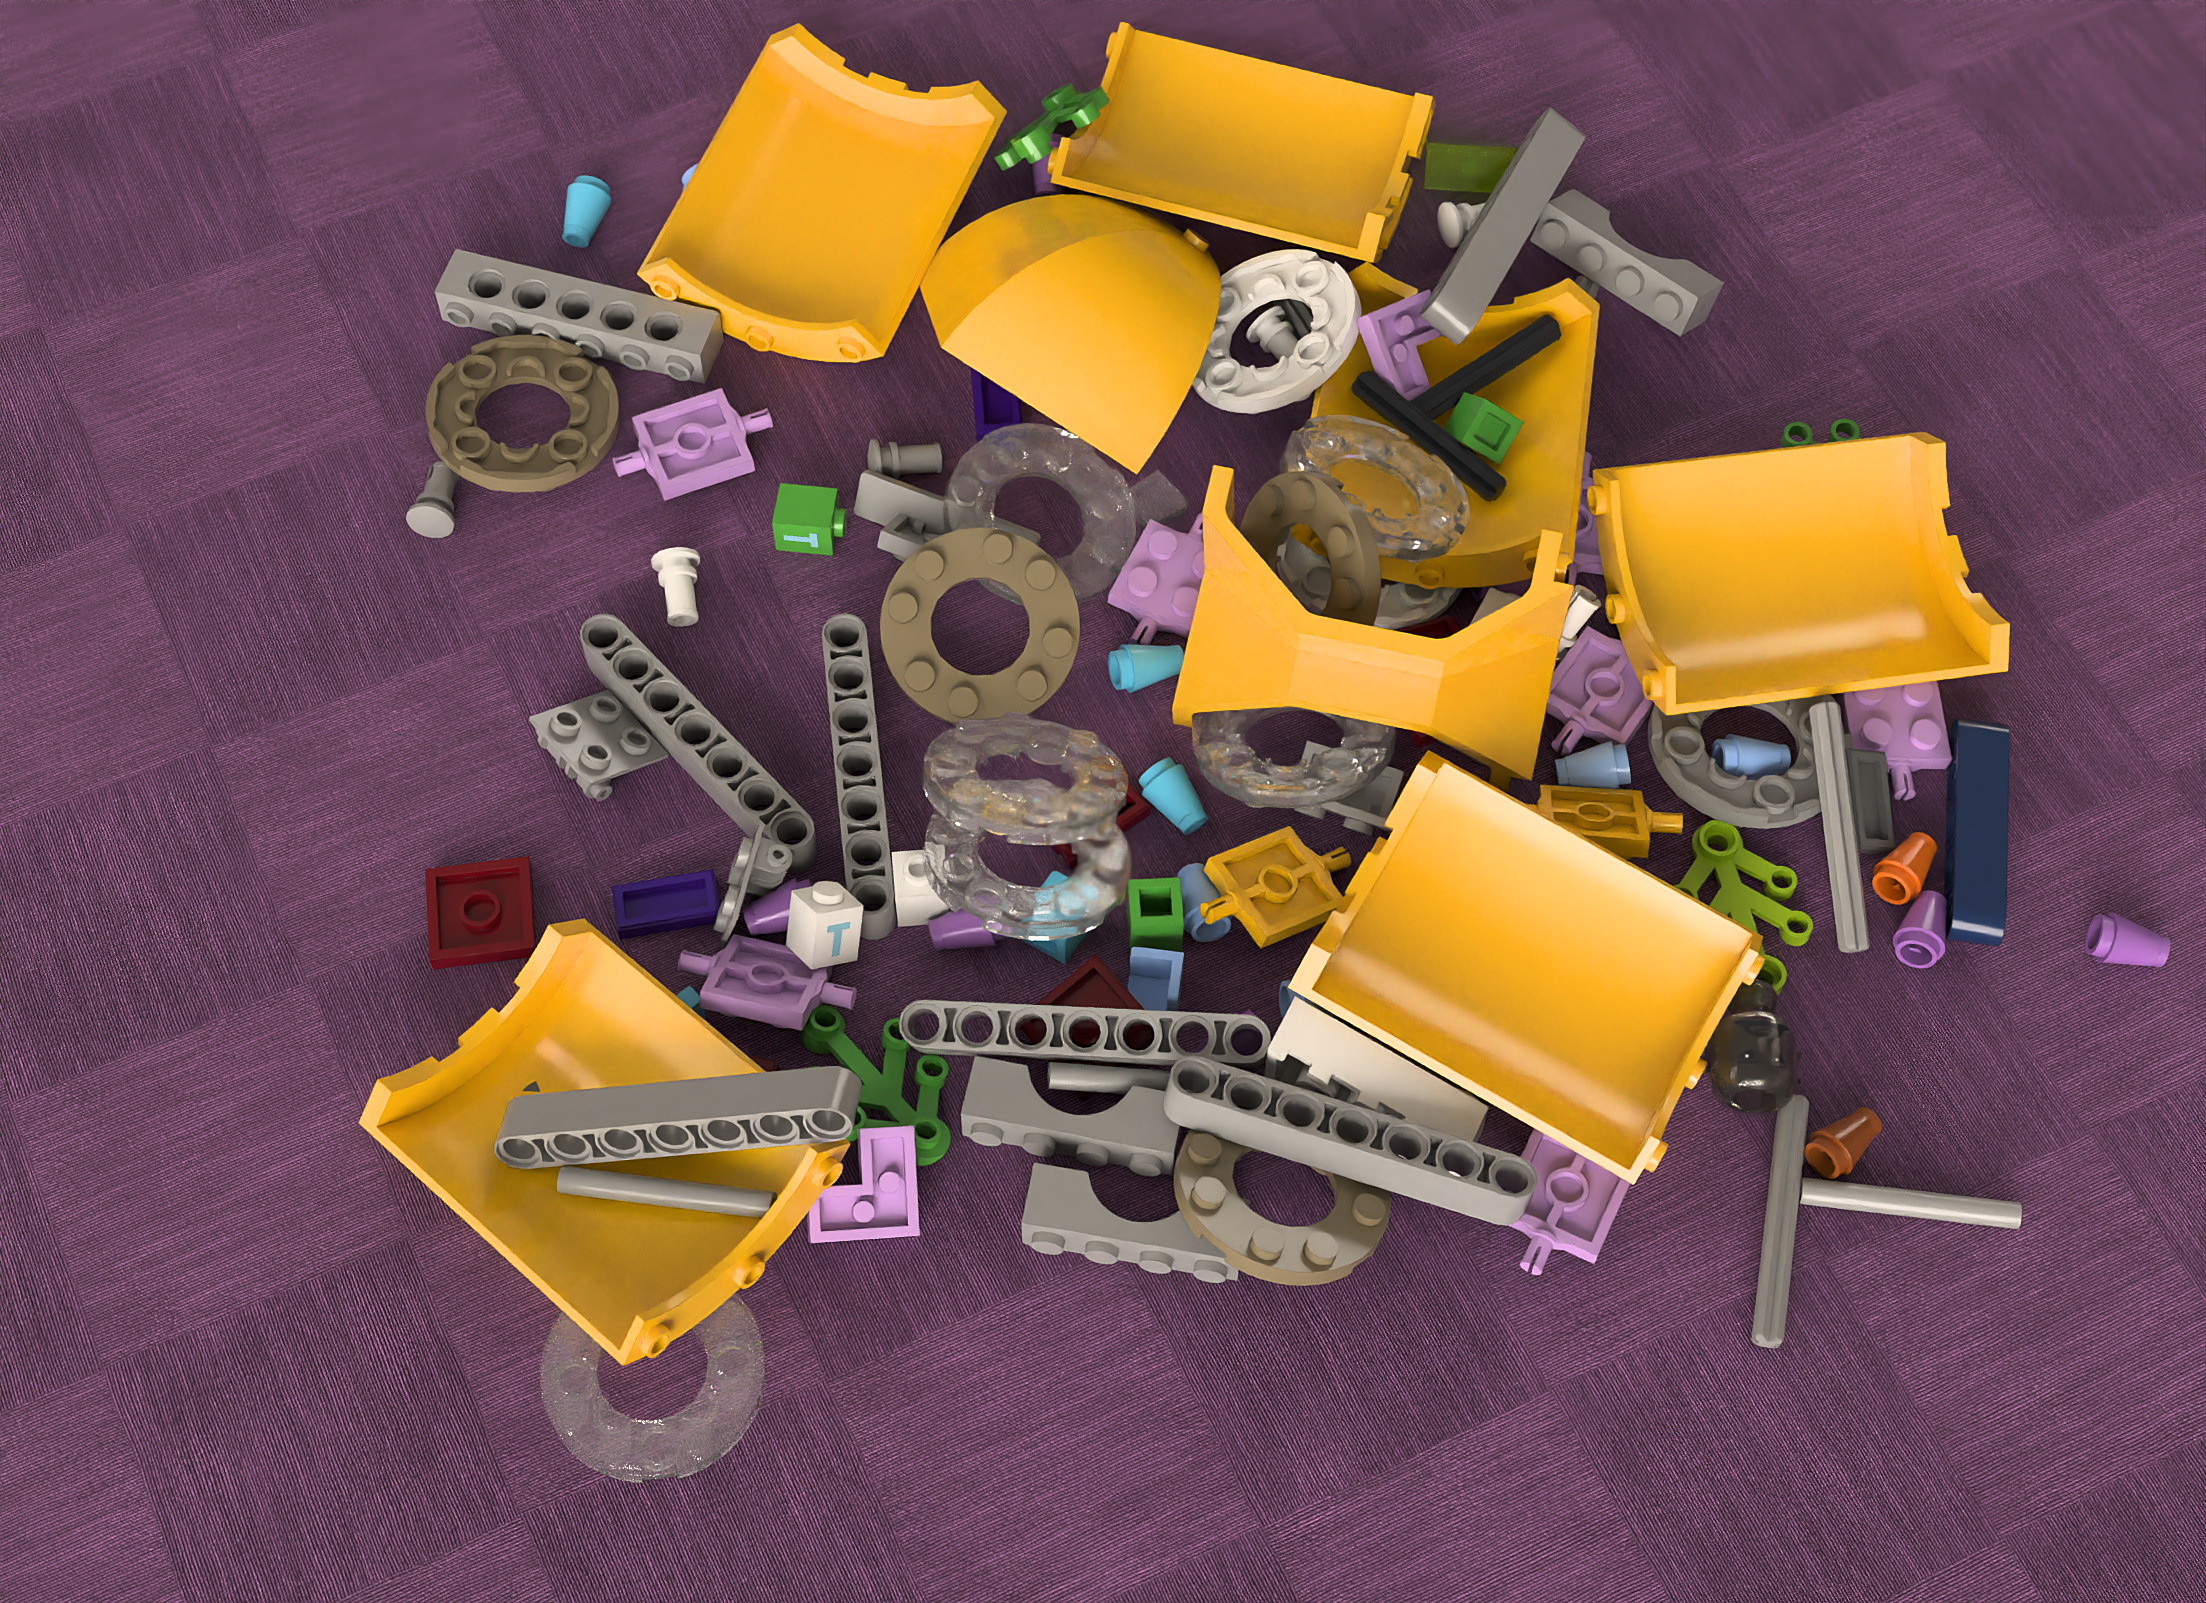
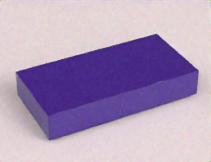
[970,367,1024,444]
[611,869,720,939]

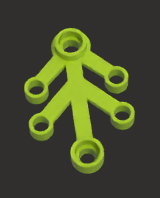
[1674,820,1813,1001]

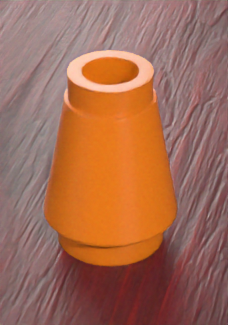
[1872,832,1937,905]

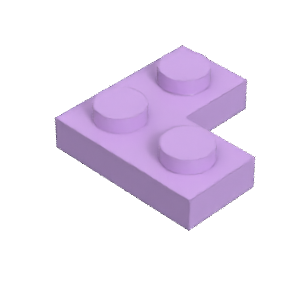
[1356,289,1442,401]
[807,1125,920,1243]

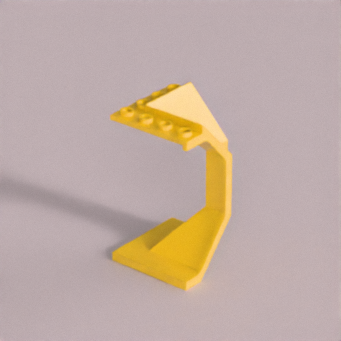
[1172,465,1574,792]

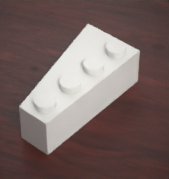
[1264,996,1489,1176]

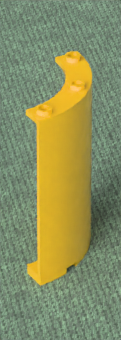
[1047,22,1436,263]
[637,23,1007,363]
[1290,261,1600,589]
[1587,432,2010,715]
[1288,750,1766,1185]
[359,918,851,1366]

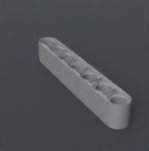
[1419,107,1586,345]
[822,613,897,940]
[580,614,818,874]
[899,1000,1271,1069]
[1163,1056,1537,1226]
[494,1066,862,1169]

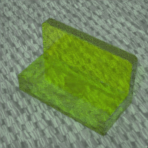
[1423,139,1518,193]

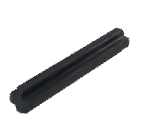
[1409,315,1562,420]
[1351,371,1507,502]

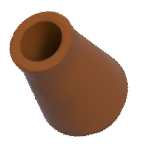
[1804,1107,1882,1179]

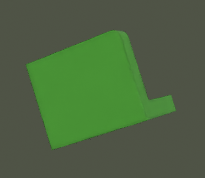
[1443,392,1524,464]

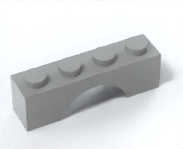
[1530,188,1724,337]
[961,1056,1183,1177]
[1021,1163,1250,1283]

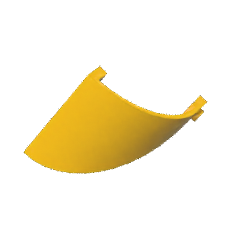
[919,194,1221,474]

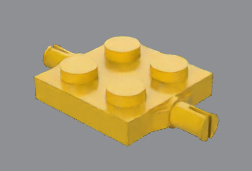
[1527,784,1683,860]
[1200,826,1351,949]

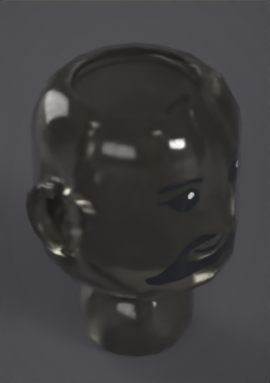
[1702,979,1802,1114]

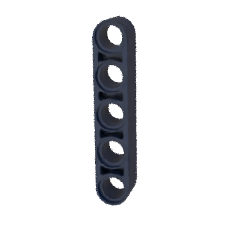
[1944,718,2010,947]

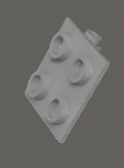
[529,689,669,801]
[713,822,792,950]

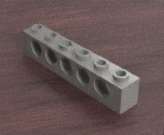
[435,249,724,384]

